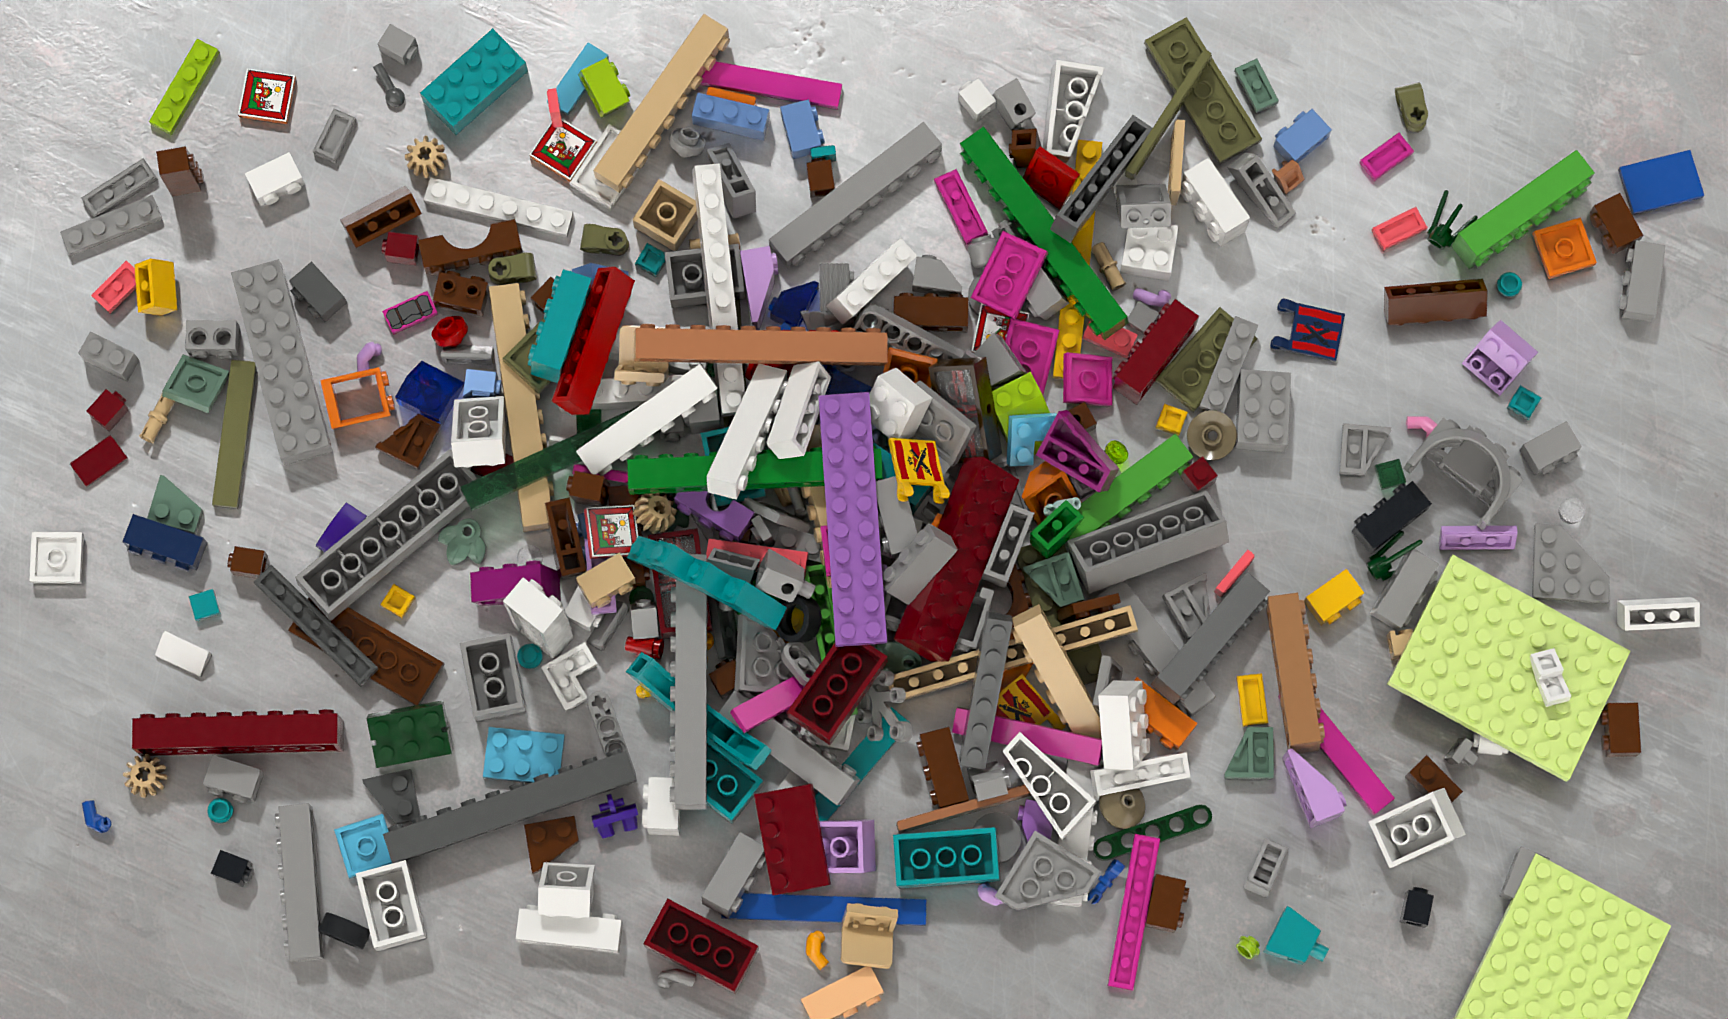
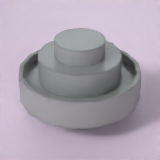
[669,128,706,158]

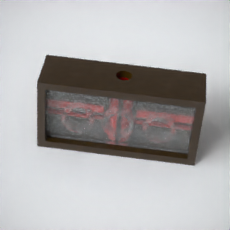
[928,357,1002,463]

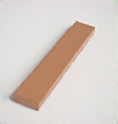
[896,784,1032,834]

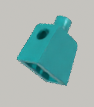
[1263,906,1329,965]

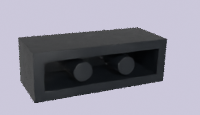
[1352,481,1432,554]

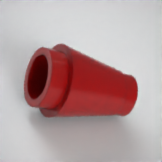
[625,636,664,660]

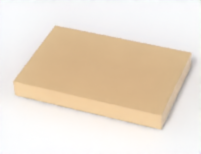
[1168,120,1185,206]

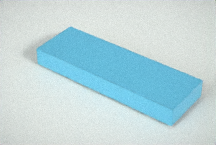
[547,42,609,116]

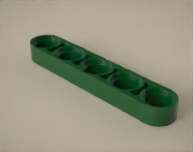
[1093,804,1212,861]

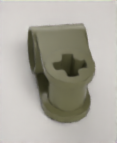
[1395,82,1428,132]
[580,224,629,256]
[488,253,537,285]

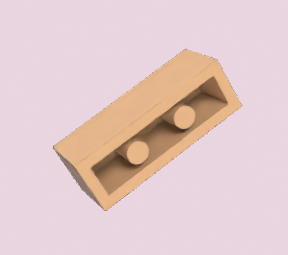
[801,966,884,1019]

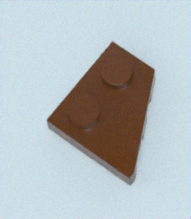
[375,414,442,470]
[1057,593,1121,621]
[524,816,579,874]

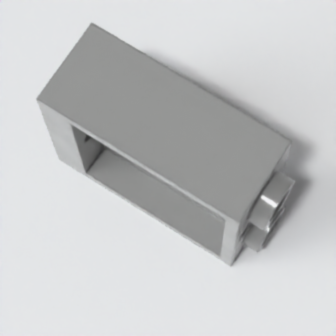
[1116,184,1171,228]

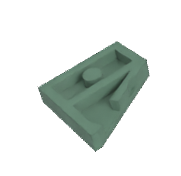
[147,475,203,534]
[1023,552,1085,608]

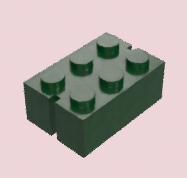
[366,700,453,768]

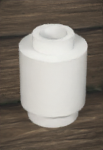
[1472,732,1509,756]

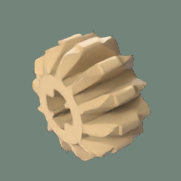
[405,136,447,179]
[633,493,677,534]
[123,754,168,798]

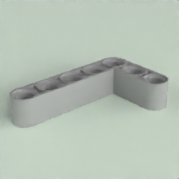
[836,303,964,373]

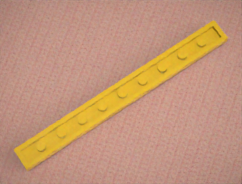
[1053,139,1103,379]

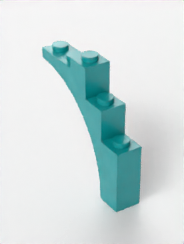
[627,536,787,630]
[626,652,772,770]

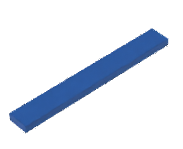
[721,893,927,926]

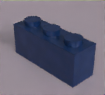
[122,514,207,572]

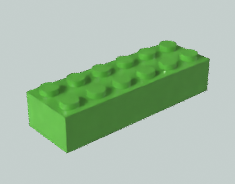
[1451,150,1595,270]

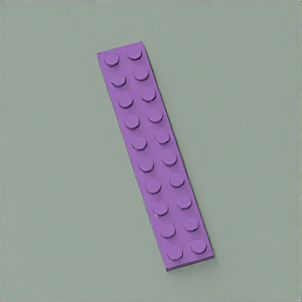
[818,392,887,647]

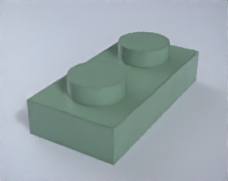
[1234,58,1279,113]

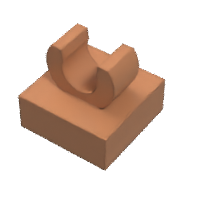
[1272,159,1304,194]

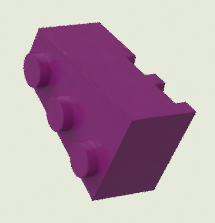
[1036,410,1119,493]
[470,560,561,606]

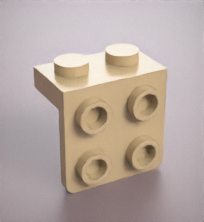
[614,325,669,386]
[841,903,898,969]

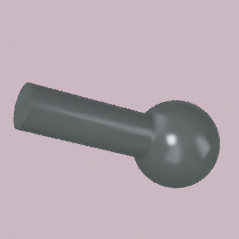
[373,63,405,107]

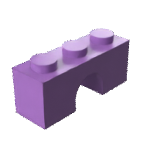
[674,491,755,543]

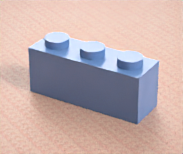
[692,93,770,141]

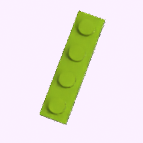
[149,39,220,135]

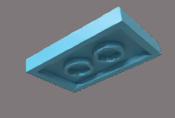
[483,727,565,783]

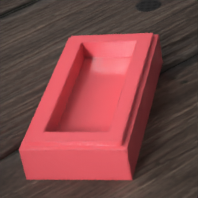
[547,88,563,128]
[1372,207,1428,251]
[1214,550,1254,597]

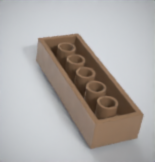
[1266,592,1325,754]

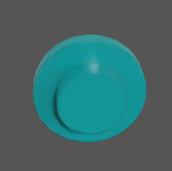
[1497,272,1522,297]
[517,644,543,669]
[207,798,233,824]

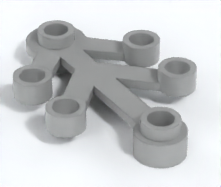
[855,671,913,742]

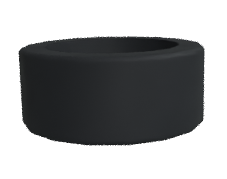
[776,595,822,643]
[318,912,370,949]

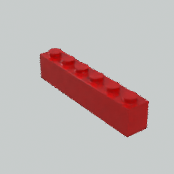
[552,267,635,415]

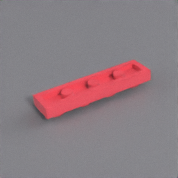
[706,539,809,579]

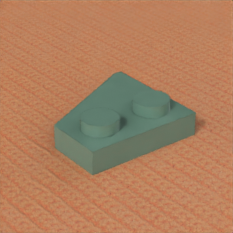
[1224,727,1274,779]

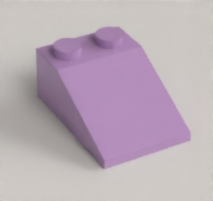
[740,246,778,330]
[1282,749,1347,828]
[819,820,876,873]

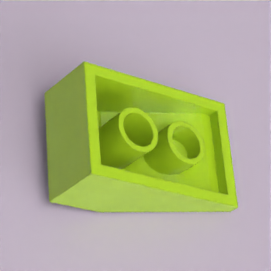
[992,372,1050,455]

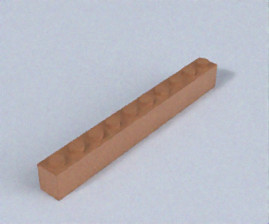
[634,324,887,366]

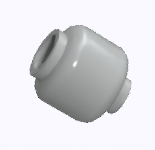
[968,234,998,271]

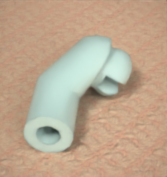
[1043,497,1081,517]

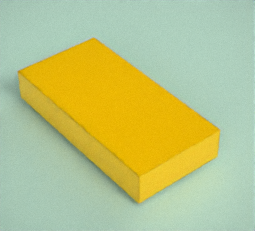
[1236,673,1268,727]

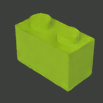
[578,57,630,118]

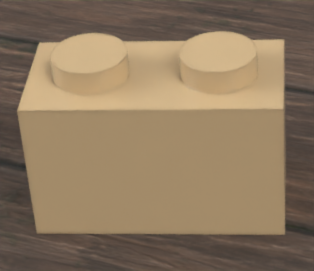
[576,552,636,608]

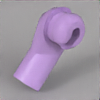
[1133,288,1171,307]
[357,342,382,377]
[978,883,1003,906]

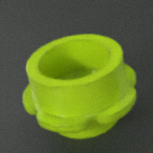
[1236,936,1260,959]

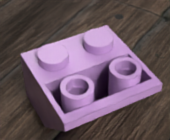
[1462,320,1538,396]

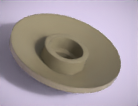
[1187,410,1237,460]
[1099,788,1145,829]

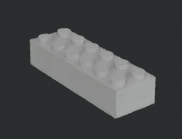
[1067,490,1229,594]

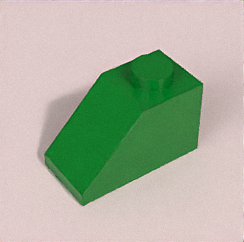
[1030,500,1084,559]

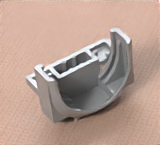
[1403,417,1524,530]

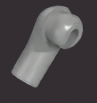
[657,968,696,989]

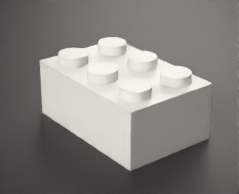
[1180,157,1250,247]
[451,396,507,468]
[1098,680,1150,770]
[1368,788,1466,868]
[356,860,427,951]

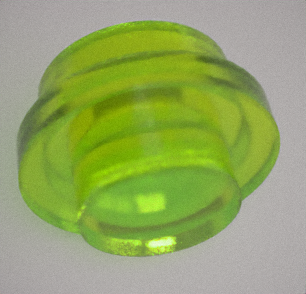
[1104,440,1128,465]

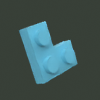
[1006,413,1057,466]

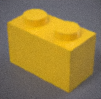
[134,258,177,316]
[1304,569,1364,626]

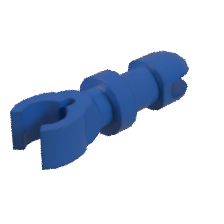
[1087,859,1125,904]

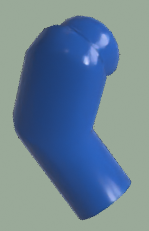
[82,800,111,833]

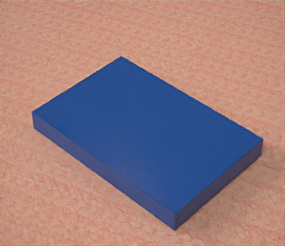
[1618,150,1704,215]

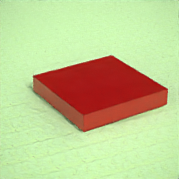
[1023,146,1080,209]

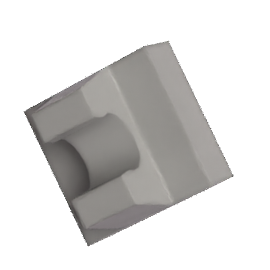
[1444,738,1479,766]

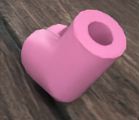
[1406,416,1438,437]

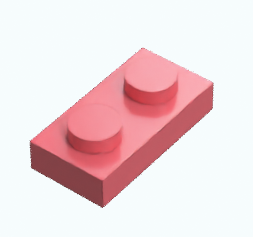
[91,260,136,314]
[1082,321,1138,358]

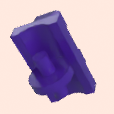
[591,794,638,839]

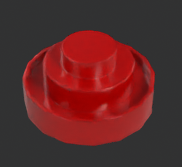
[431,316,468,347]

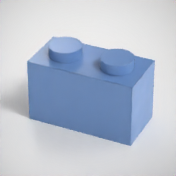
[780,99,825,159]
[1273,109,1332,163]

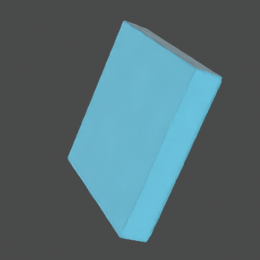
[334,814,393,879]

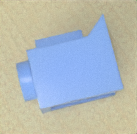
[463,369,502,399]

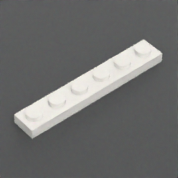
[424,177,574,237]

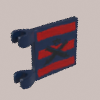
[1270,298,1345,362]

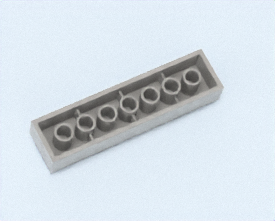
[231,259,333,465]
[295,449,484,621]

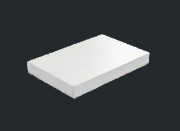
[569,124,651,211]

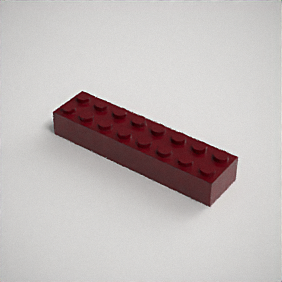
[894,457,1019,662]
[132,709,344,756]

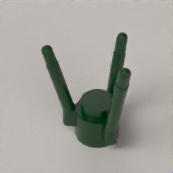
[1427,190,1478,250]
[1366,531,1423,581]

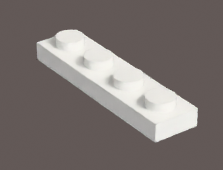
[1090,752,1191,796]

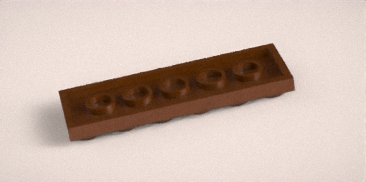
[288,597,445,705]

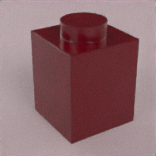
[381,232,420,266]
[86,389,129,432]
[1180,456,1218,494]

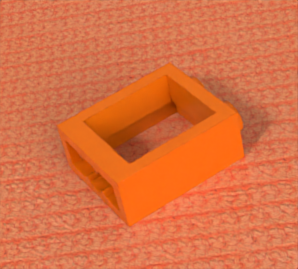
[320,367,395,429]

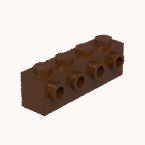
[1384,278,1488,326]

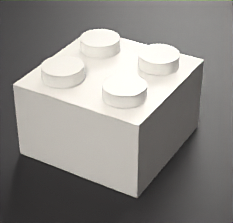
[1120,220,1178,281]
[869,368,933,439]
[642,777,681,836]
[538,862,595,919]

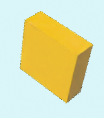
[1156,403,1188,437]
[380,584,416,619]

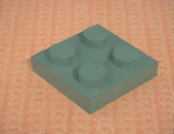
[162,354,229,413]

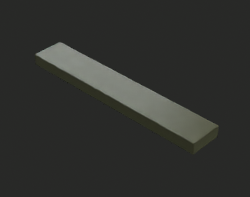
[1125,49,1212,180]
[212,360,257,509]

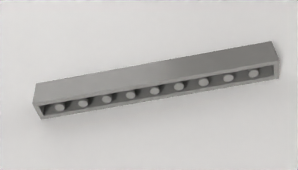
[670,554,707,810]

